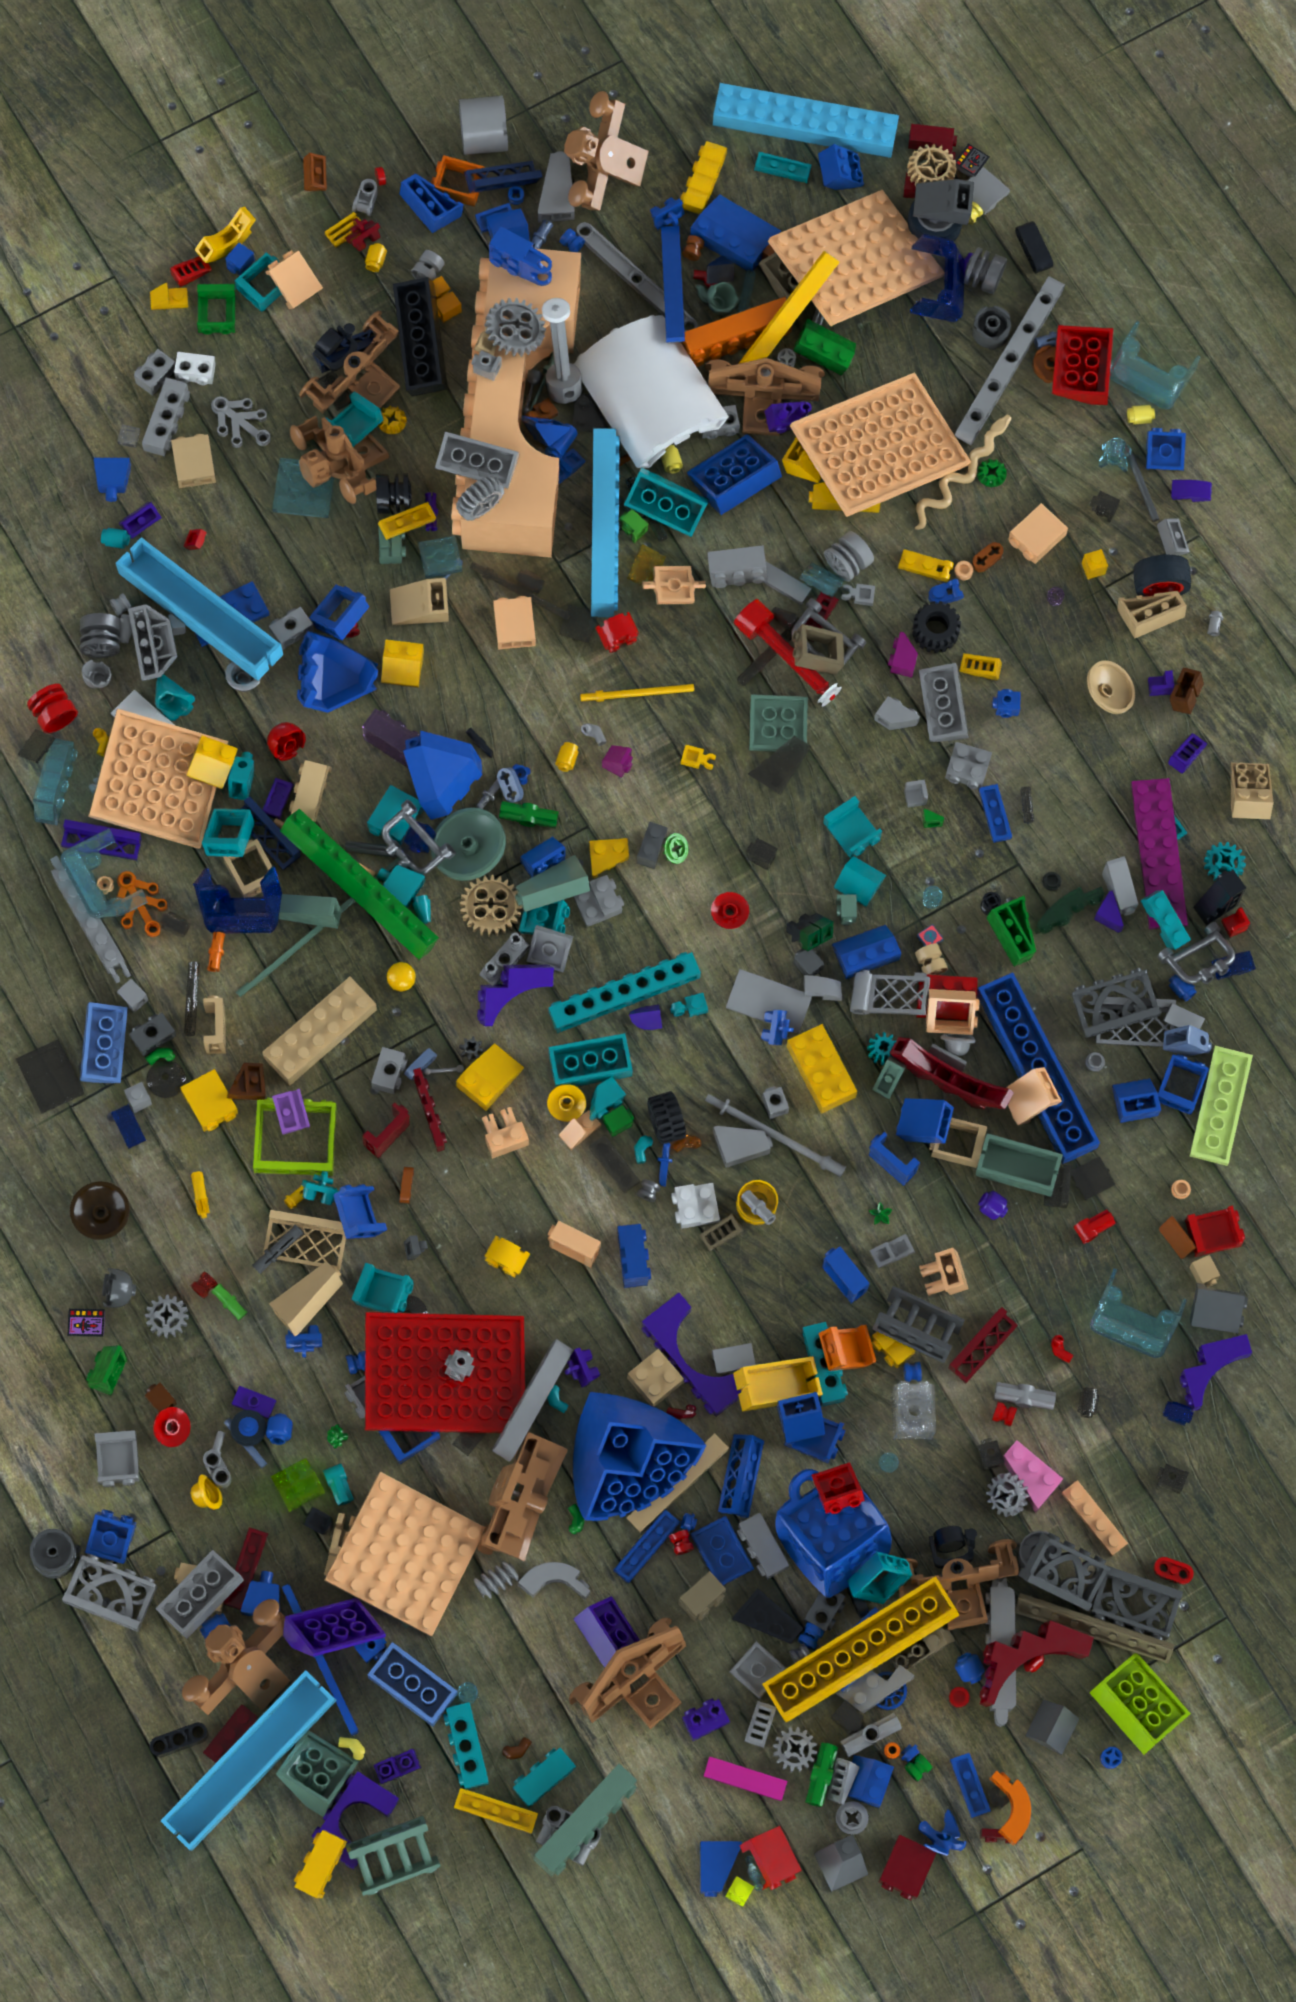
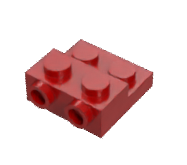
[811,1462,865,1514]

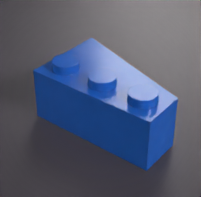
[399,174,464,234]
[617,1224,651,1288]

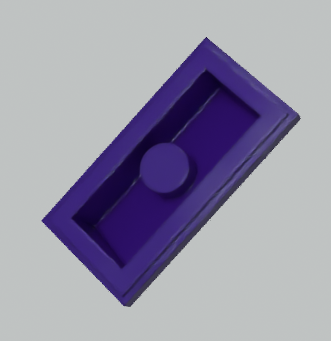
[119,502,162,539]

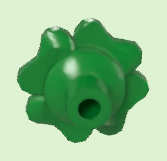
[327,1424,348,1449]

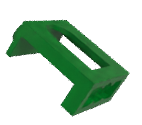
[197,284,236,335]

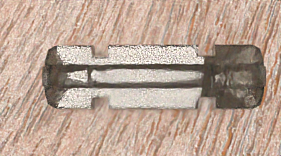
[1020,786,1034,824]

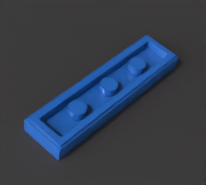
[613,1509,680,1584]

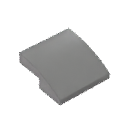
[968,167,1010,215]

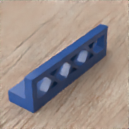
[718,1434,764,1518]

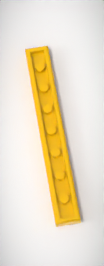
[738,251,839,364]

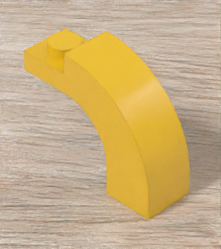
[195,207,256,263]

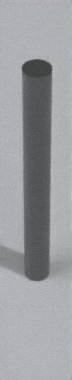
[1126,453,1159,522]

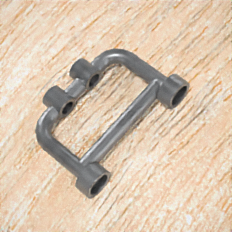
[791,598,867,665]
[381,800,456,875]
[1157,922,1235,984]

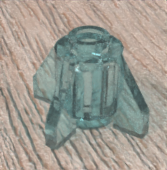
[1099,437,1132,472]

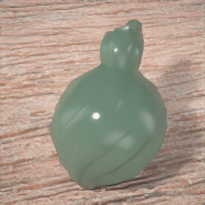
[695,282,739,315]

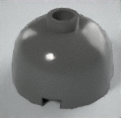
[102,1268,136,1308]

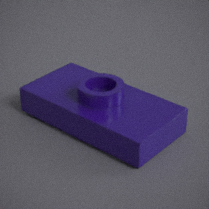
[262,778,294,820]
[232,1386,277,1419]

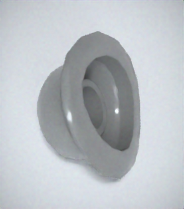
[225,661,261,692]
[940,1033,976,1056]

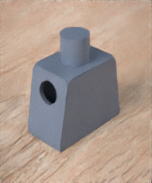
[1163,1025,1212,1056]

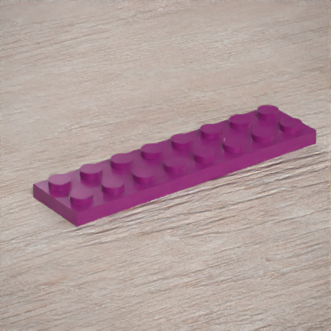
[1131,778,1188,930]

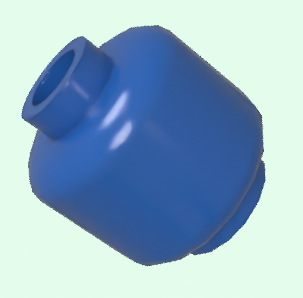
[266,1413,293,1445]
[955,1652,985,1684]

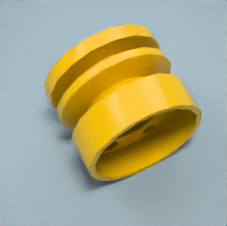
[736,1180,778,1225]

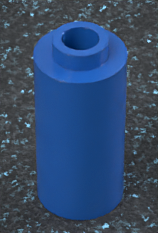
[545,424,578,461]

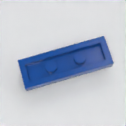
[978,784,1012,843]
[950,1753,991,1819]

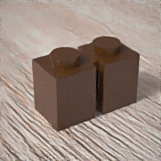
[1169,667,1204,715]

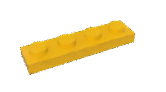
[454,1788,538,1834]

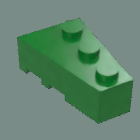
[987,895,1036,967]

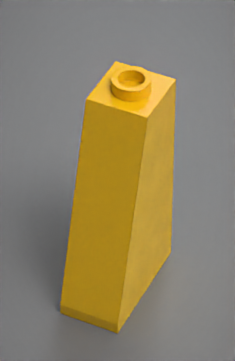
[809,482,880,513]

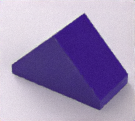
[1094,890,1124,933]

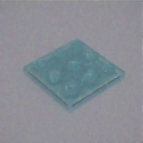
[272,458,334,518]

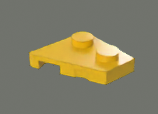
[589,838,629,878]

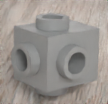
[444,1350,475,1382]

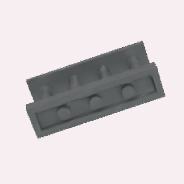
[873,1286,965,1363]

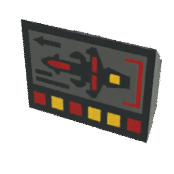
[955,143,990,177]

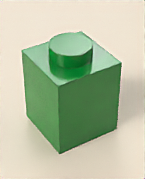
[602,1105,634,1138]

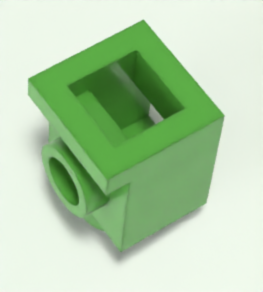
[619,509,648,543]

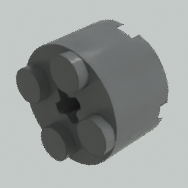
[972,306,1011,350]

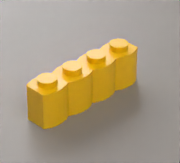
[680,141,727,215]

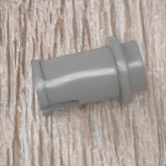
[1207,611,1223,636]

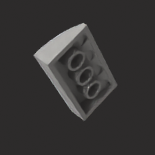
[435,432,519,489]
[919,663,969,742]
[726,969,812,1034]
[156,1550,244,1639]

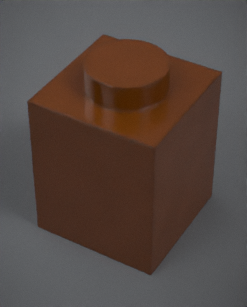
[145,1383,177,1413]

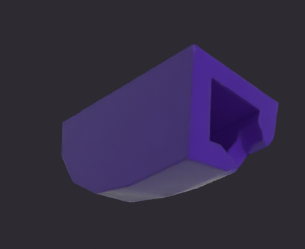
[629,1004,662,1030]

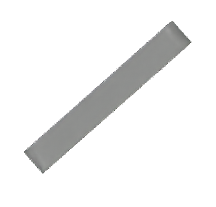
[492,1339,573,1461]

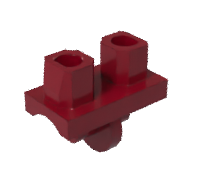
[345,218,381,251]

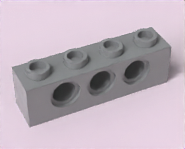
[142,377,190,457]

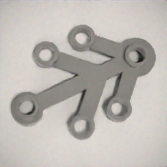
[211,396,271,448]

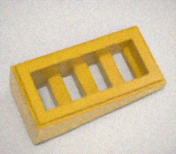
[959,653,1002,680]

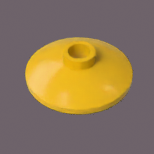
[547,1084,586,1122]

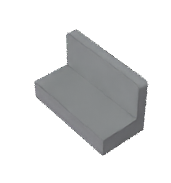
[711,1343,756,1374]

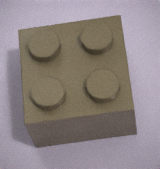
[678,1571,726,1622]

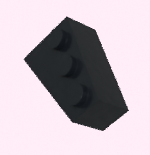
[1193,870,1246,926]

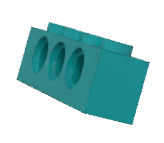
[802,1322,848,1407]
[443,1702,489,1790]

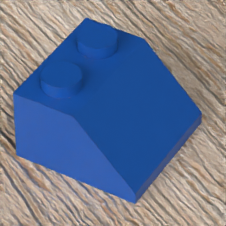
[847,1755,894,1808]

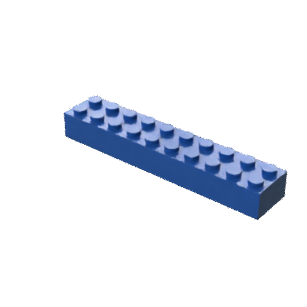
[977,972,1100,1164]

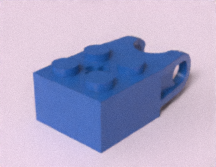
[489,226,552,286]

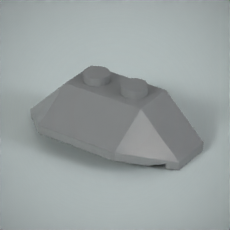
[128,604,178,681]

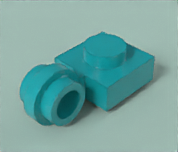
[670,993,708,1017]

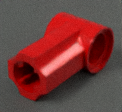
[1073,1209,1115,1244]

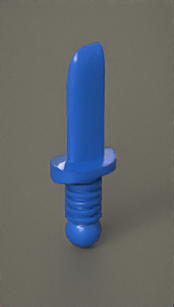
[658,1143,672,1187]

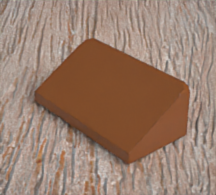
[303,153,327,191]
[1159,1216,1196,1259]

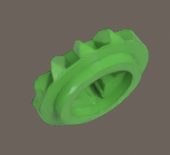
[662,833,688,864]

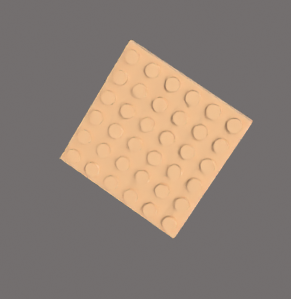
[88,708,228,849]
[324,1472,485,1637]

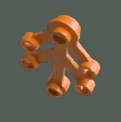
[112,871,168,937]

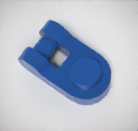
[928,579,964,604]

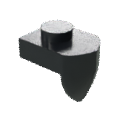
[302,1506,334,1535]

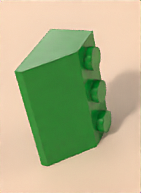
[793,319,856,376]

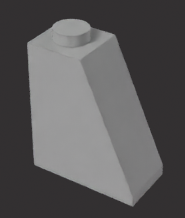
[1102,856,1138,916]
[713,1126,773,1168]

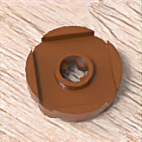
[1032,345,1056,383]

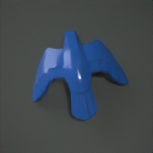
[918,1809,966,1856]

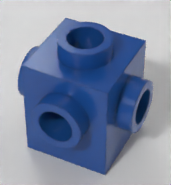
[992,689,1021,718]
[354,1638,387,1664]

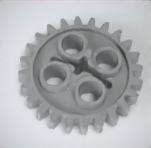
[484,298,546,357]

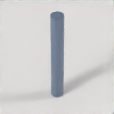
[224,1418,267,1469]

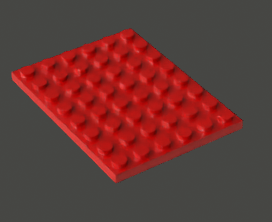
[365,1312,525,1433]

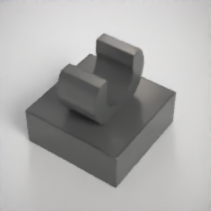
[404,1235,428,1261]

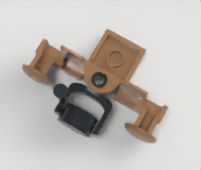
[299,311,401,414]
[898,1526,1019,1630]

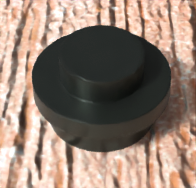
[1042,872,1062,891]

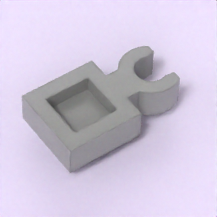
[841,584,875,606]

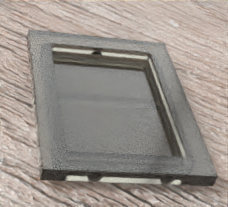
[16,1039,84,1114]

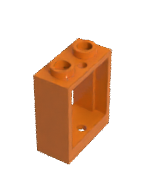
[431,155,485,207]

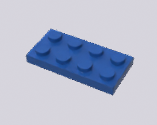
[193,581,270,647]

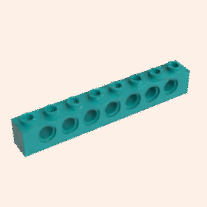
[548,952,701,1034]

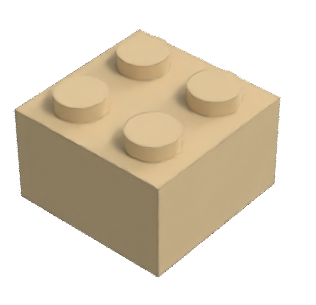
[627,1349,684,1407]

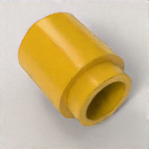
[365,243,387,272]
[555,742,579,772]

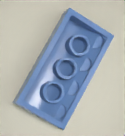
[80,1002,128,1083]

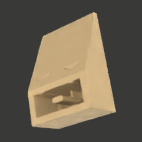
[390,578,449,625]
[1231,762,1274,819]

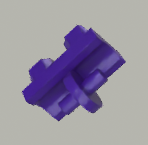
[564,1348,600,1388]

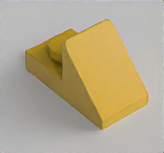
[150,283,188,310]

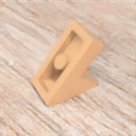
[559,1110,601,1150]

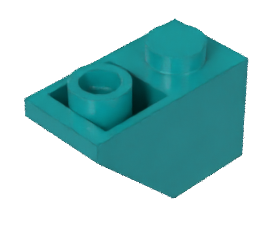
[590,1077,626,1121]

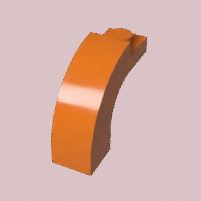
[990,1771,1031,1846]

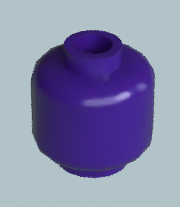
[978,1191,1008,1220]

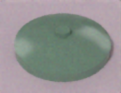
[430,808,506,881]

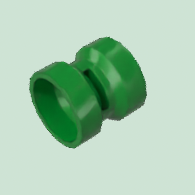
[904,1753,933,1782]

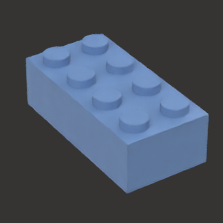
[368,1642,458,1727]

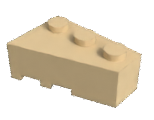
[1117,591,1187,638]
[289,760,332,822]

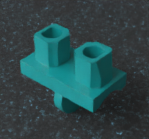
[301,1171,340,1205]

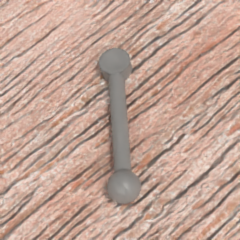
[423,1065,464,1075]

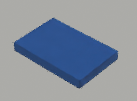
[690,1516,754,1586]

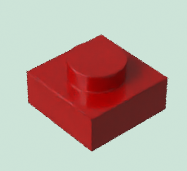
[183,529,207,550]

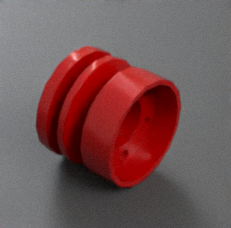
[27,684,78,734]

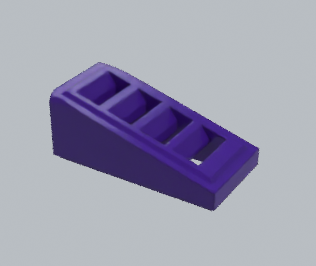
[1168,733,1207,774]

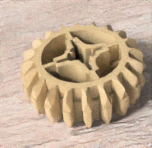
[907,144,957,186]

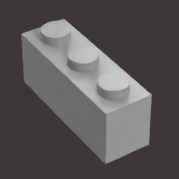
[737,1513,789,1580]

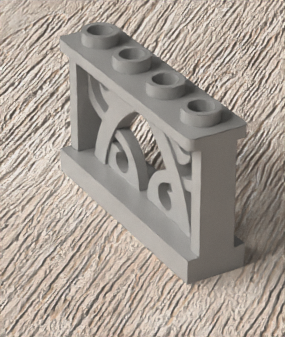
[62,1554,158,1632]

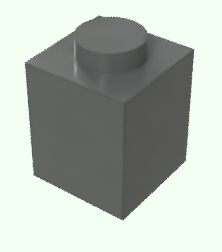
[794,949,824,976]

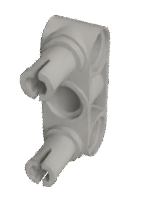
[479,933,530,985]
[536,1806,601,1866]

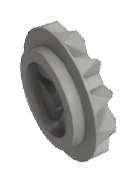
[836,1801,868,1835]

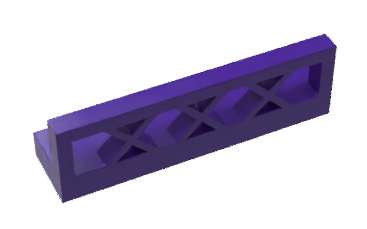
[61,819,142,861]

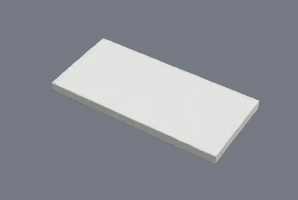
[111,690,174,725]

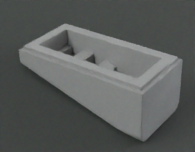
[744,1701,776,1748]
[827,1757,860,1805]

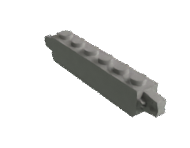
[50,856,131,983]
[985,1577,1016,1728]

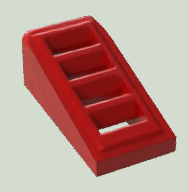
[170,256,212,288]

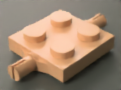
[642,566,706,605]

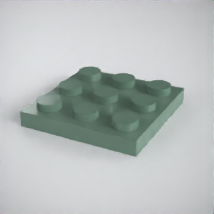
[749,695,808,753]

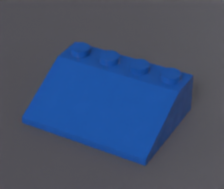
[690,194,781,274]
[687,434,782,515]

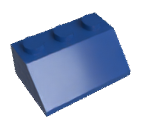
[832,925,901,979]

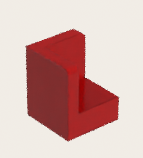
[1221,907,1250,938]

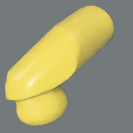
[338,1737,365,1760]

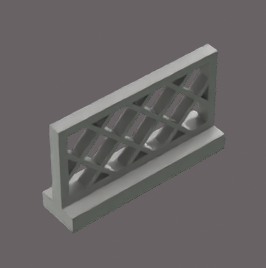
[1096,996,1176,1047]

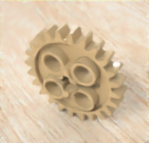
[460,875,522,937]

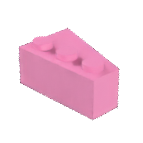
[1002,1440,1063,1513]

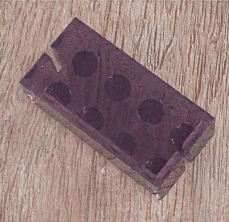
[362,708,420,769]

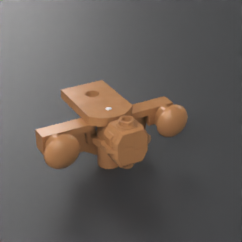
[564,91,649,211]
[290,416,389,504]
[182,1599,290,1715]

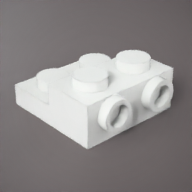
[671,1183,720,1229]

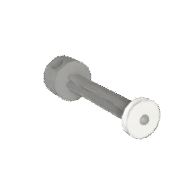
[542,298,582,404]

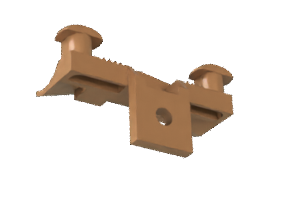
[569,1618,686,1729]

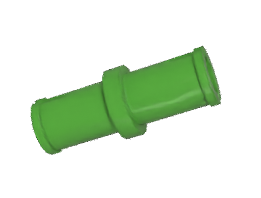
[211,1283,248,1321]

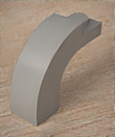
[518,1562,590,1600]

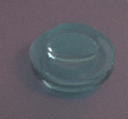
[879,1452,899,1473]

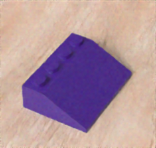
[283,1598,386,1657]

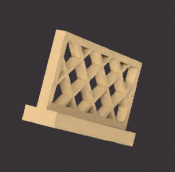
[263,1210,346,1271]

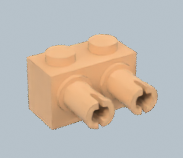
[482,1107,529,1159]
[919,1248,969,1296]

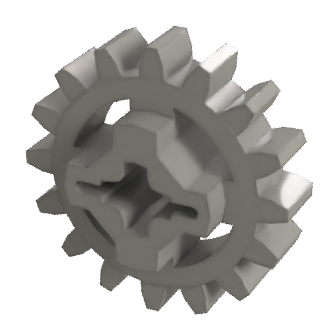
[145,1295,189,1339]
[986,1472,1029,1517]
[773,1727,817,1772]

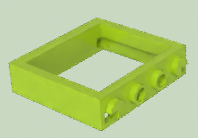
[253,1097,337,1176]

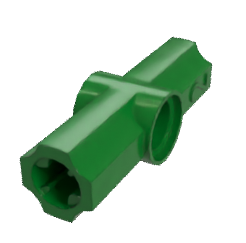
[499,801,559,829]
[805,1742,838,1807]

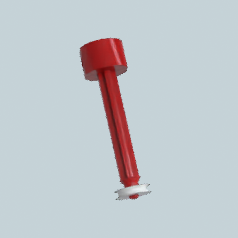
[733,599,842,707]

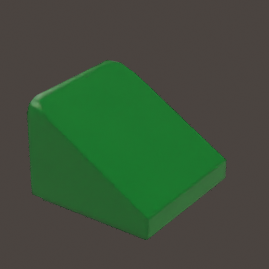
[922,809,944,828]

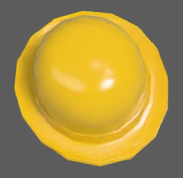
[190,1474,223,1510]

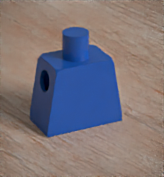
[94,458,131,502]
[241,1571,280,1617]

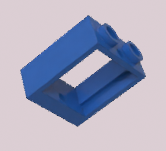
[309,584,370,640]
[1157,1054,1209,1115]
[822,1247,870,1304]
[378,1431,440,1464]

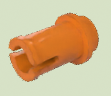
[884,1742,900,1759]

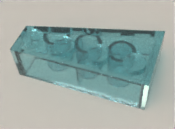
[33,738,77,826]

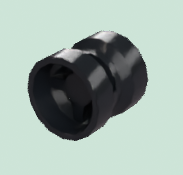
[980,892,1001,916]

